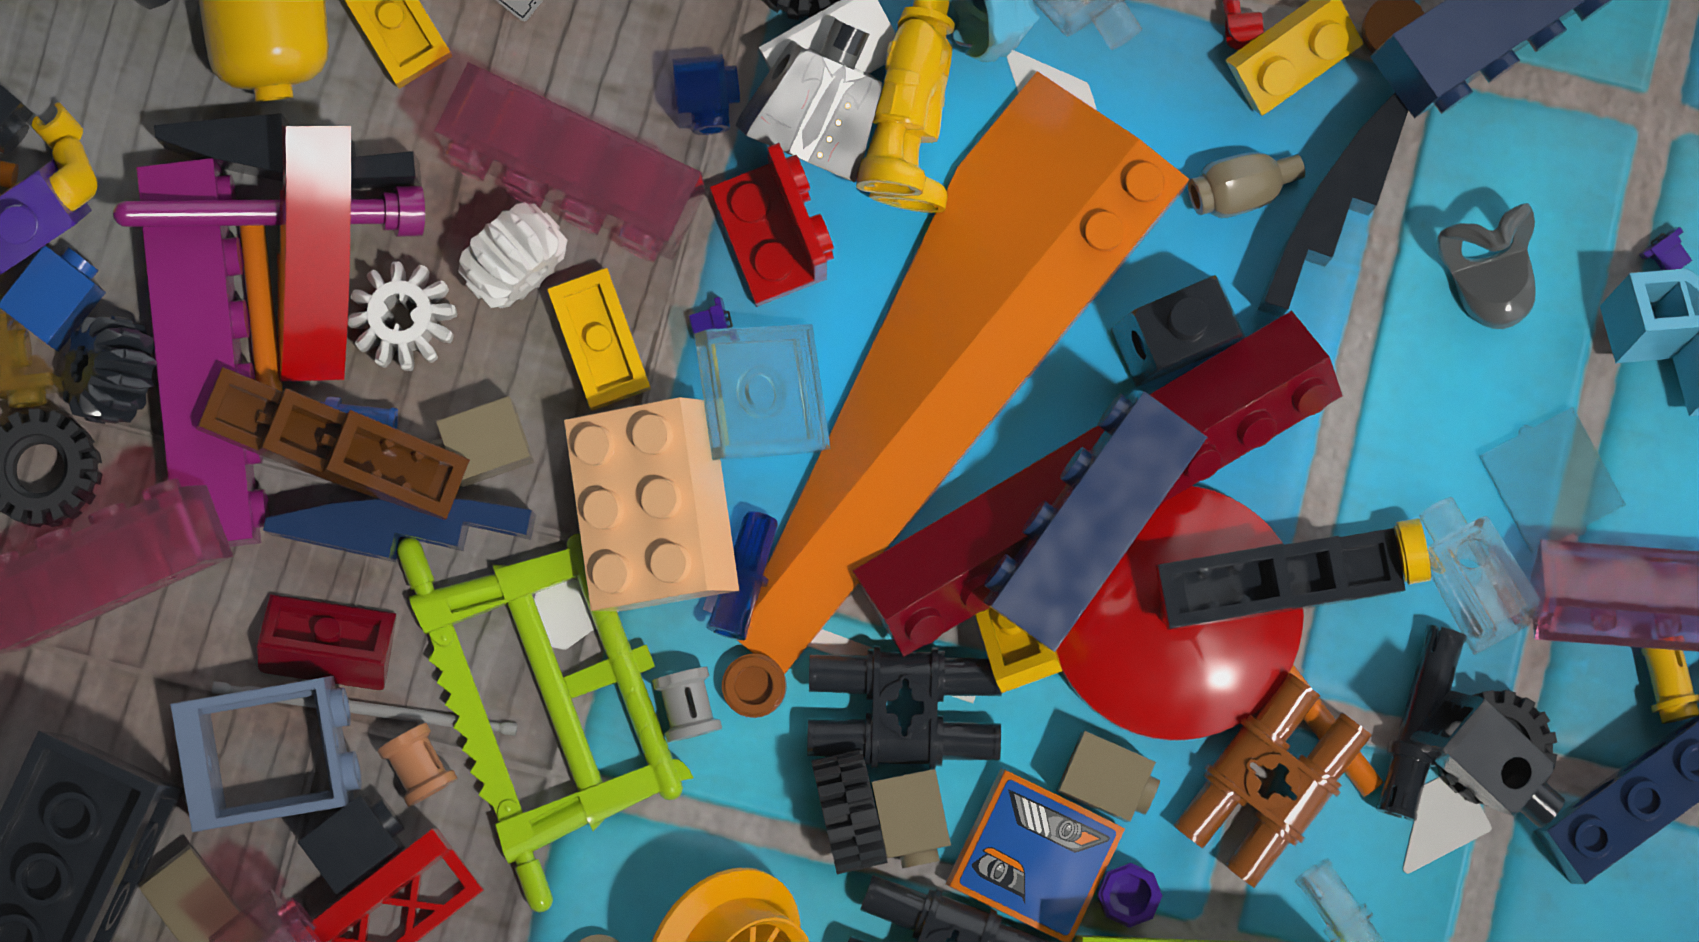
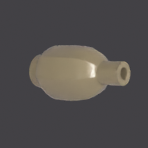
[1188,152,1305,218]

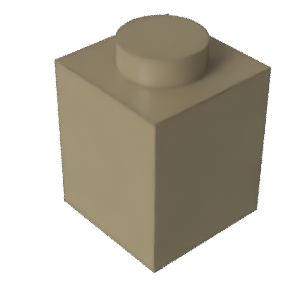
[431,396,535,487]
[1056,731,1160,822]
[871,769,951,869]

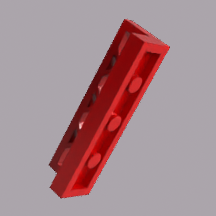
[285,829,484,942]

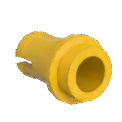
[1641,639,1699,724]

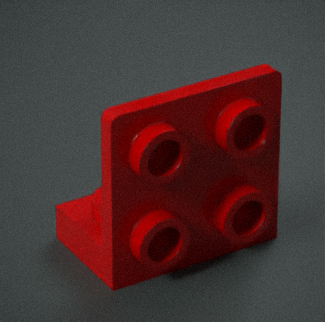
[710,143,834,307]

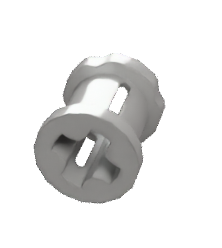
[652,666,722,743]

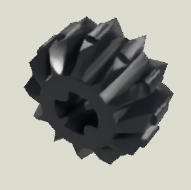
[60,315,157,424]

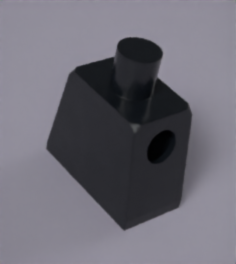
[1111,275,1246,388]
[1409,690,1565,828]

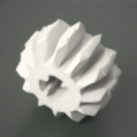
[458,202,568,308]
[348,261,457,371]

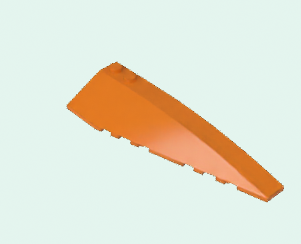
[733,71,1189,674]

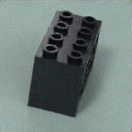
[0,730,184,942]

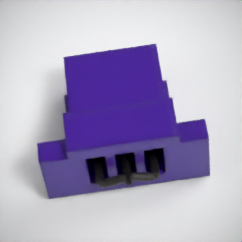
[1639,227,1693,271]
[689,297,734,344]

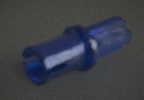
[706,511,778,641]

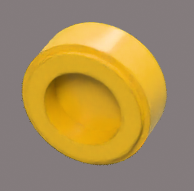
[1393,518,1431,585]

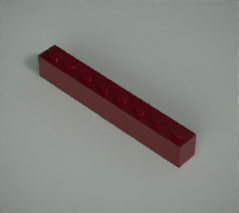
[852,310,1343,657]

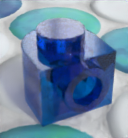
[672,54,740,135]

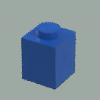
[0,245,106,352]

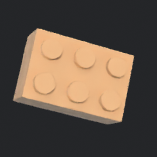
[564,397,739,611]

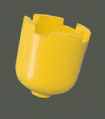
[199,0,329,101]

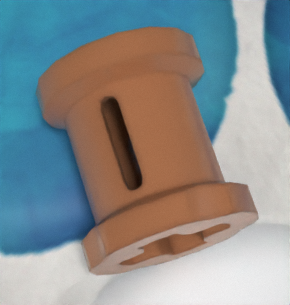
[377,723,458,807]

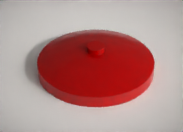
[1056,486,1304,741]

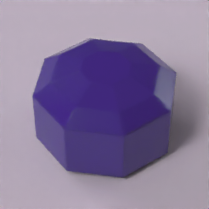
[1097,863,1163,928]

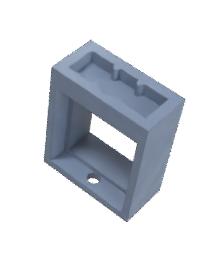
[170,676,362,832]

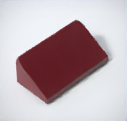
[257,594,396,690]

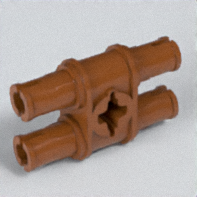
[1173,673,1372,888]

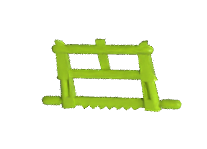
[397,533,694,912]

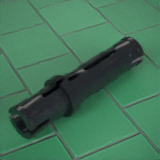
[1376,625,1467,821]

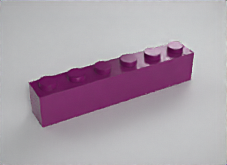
[136,158,270,552]

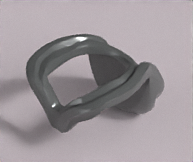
[1436,203,1536,329]

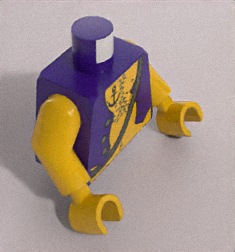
[0,102,97,275]

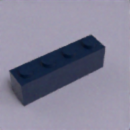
[1370,0,1612,119]
[983,390,1208,652]

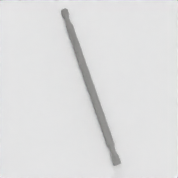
[212,681,518,736]

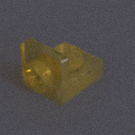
[0,313,63,408]

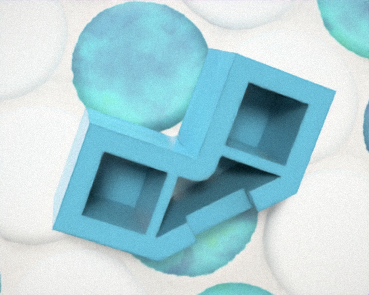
[1600,269,1699,416]

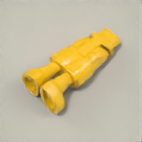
[856,0,955,213]

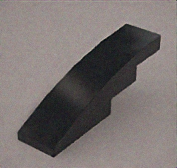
[1258,92,1408,317]
[154,113,422,189]
[1155,528,1406,630]

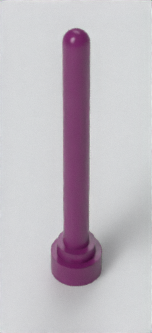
[113,186,425,237]

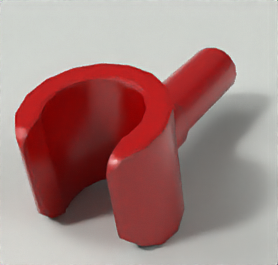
[1222,0,1264,50]

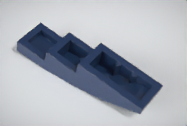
[263,499,536,563]

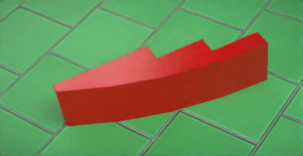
[277,126,351,381]

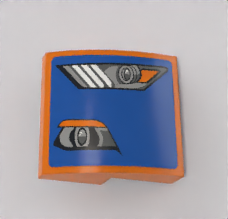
[945,768,1125,942]

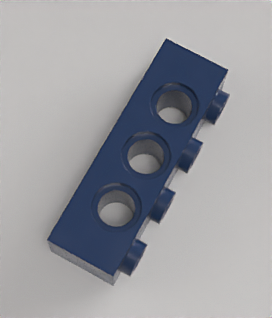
[1533,716,1699,884]

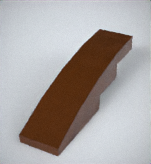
[196,367,470,520]

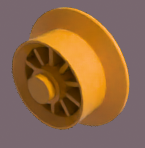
[652,868,809,942]

